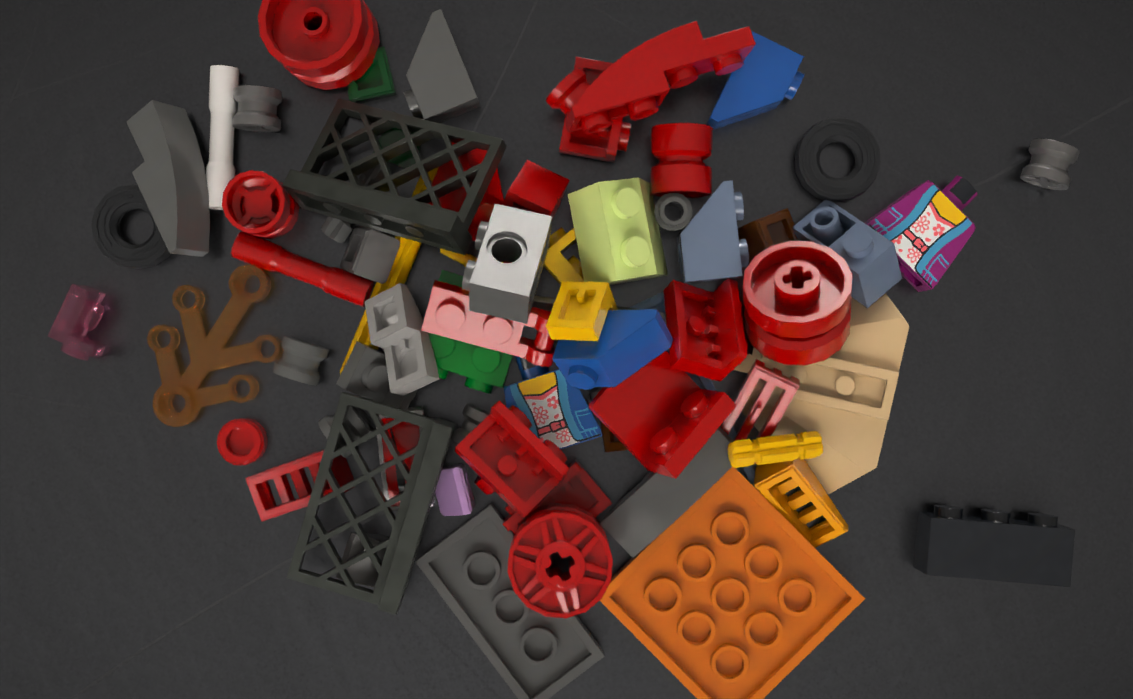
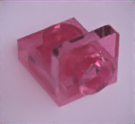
[48,284,110,361]

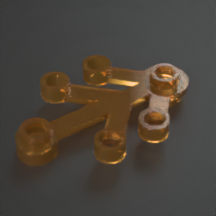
[147,265,283,427]

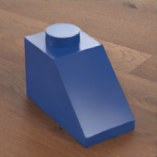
[706,31,805,130]
[552,309,673,390]

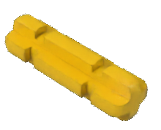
[727,431,823,468]

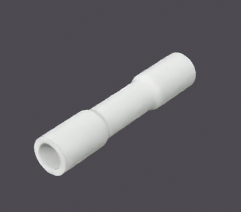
[206,65,239,210]

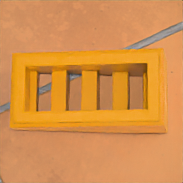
[754,457,848,548]

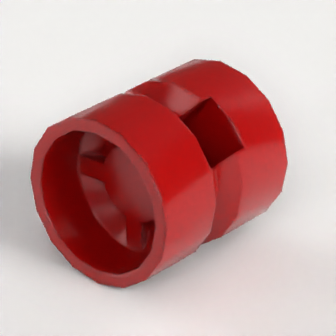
[650,123,713,198]
[222,170,299,239]

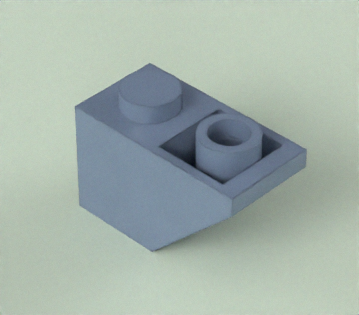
[676,180,749,284]
[792,200,902,309]

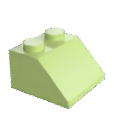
[568,178,668,285]

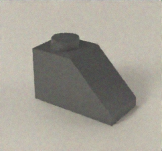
[404,9,481,123]

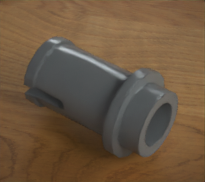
[654,193,693,231]

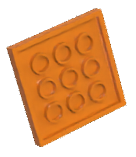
[600,467,865,699]

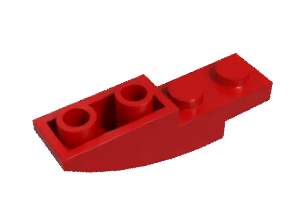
[565,21,756,134]

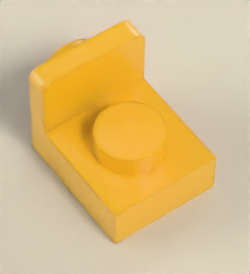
[544,227,584,286]
[546,281,618,341]

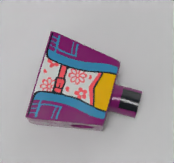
[864,176,978,292]

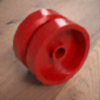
[258,0,380,90]
[743,241,853,366]

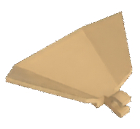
[734,293,909,494]

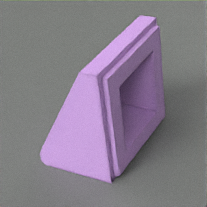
[435,463,476,516]

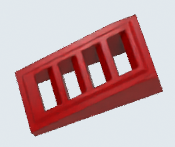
[245,449,355,522]

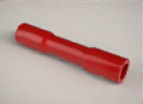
[231,231,374,307]

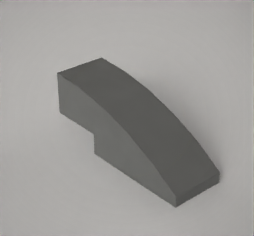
[126,100,210,257]
[600,427,734,558]

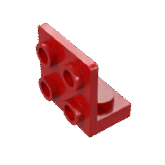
[589,351,737,479]

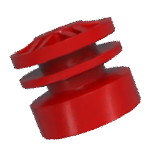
[507,503,613,618]

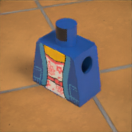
[504,356,602,449]

